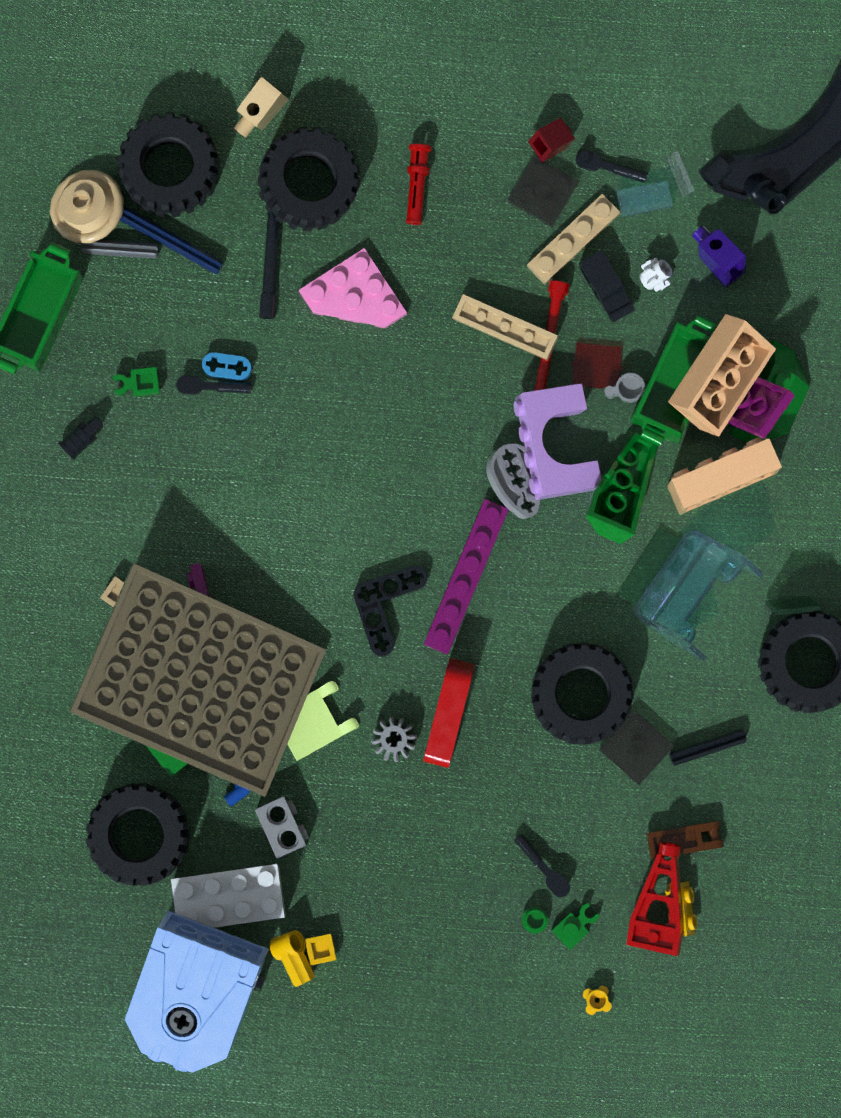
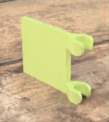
[287,681,359,761]

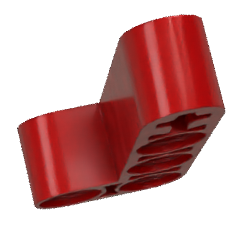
[423,658,475,768]

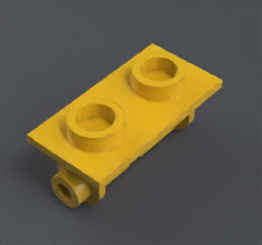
[665,881,698,937]

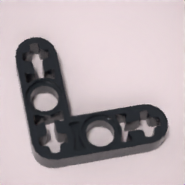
[354,566,427,657]

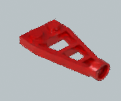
[626,842,684,956]

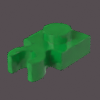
[113,367,160,397]
[551,903,600,950]

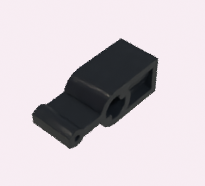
[578,250,635,323]

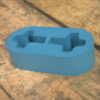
[202,353,252,381]

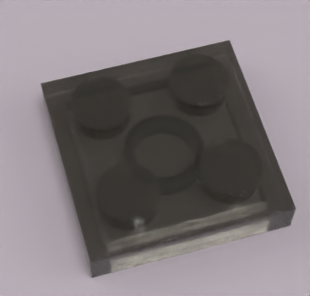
[507,156,579,228]

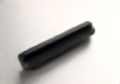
[669,729,747,766]

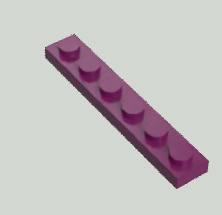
[424,499,508,655]

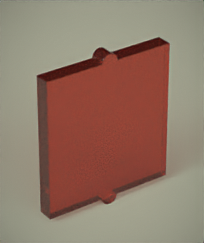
[571,343,622,389]

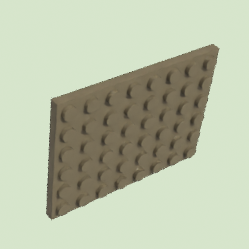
[69,563,326,797]

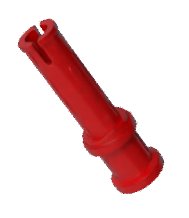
[405,144,432,225]

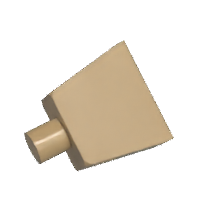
[234,77,289,138]

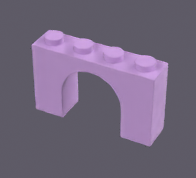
[514,383,601,500]

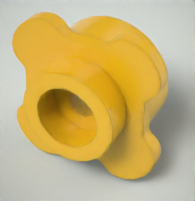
[583,986,612,1015]

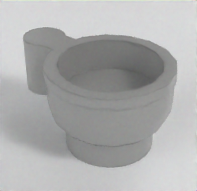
[604,373,645,403]

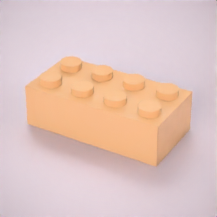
[668,314,776,437]
[667,437,782,515]

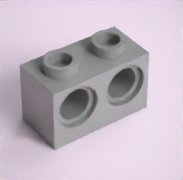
[255,796,309,859]

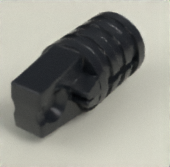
[58,417,103,460]

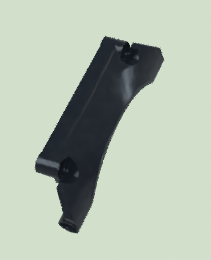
[698,66,841,215]

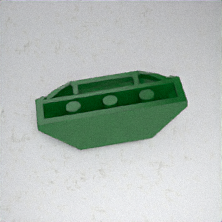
[728,340,810,443]

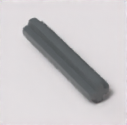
[81,240,159,259]

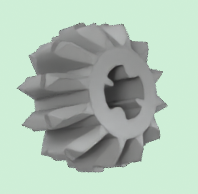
[371,717,416,762]

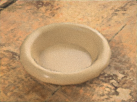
[50,170,124,243]

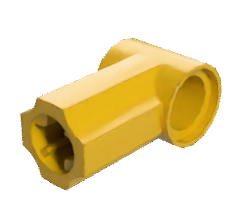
[269,930,315,987]

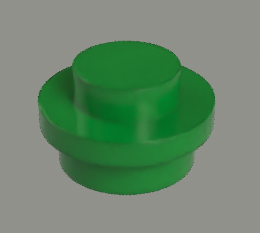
[522,907,548,934]

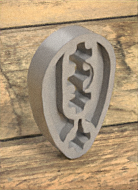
[486,444,540,519]

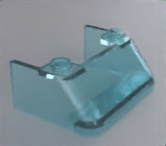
[634,530,763,661]

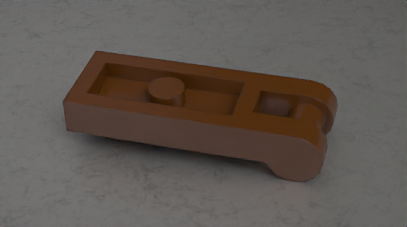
[646,821,724,860]

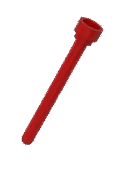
[535,280,570,391]

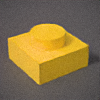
[305,934,337,966]

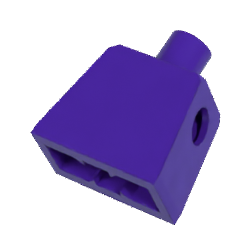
[692,226,746,288]

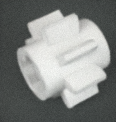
[640,258,672,292]

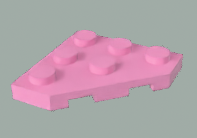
[299,248,407,328]

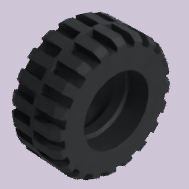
[118,112,220,217]
[258,126,360,231]
[758,610,841,713]
[531,642,634,745]
[86,783,190,886]

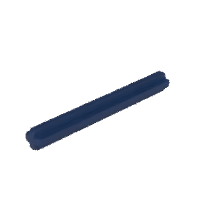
[120,206,223,274]

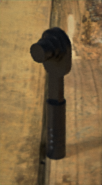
[576,150,648,183]
[176,376,251,395]
[514,834,570,897]

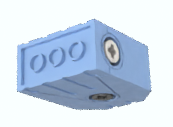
[125,911,269,1072]

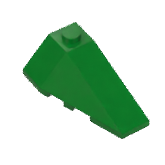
[586,433,658,544]

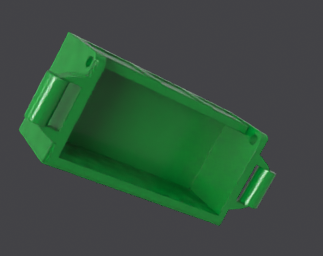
[0,242,83,375]
[630,314,717,446]

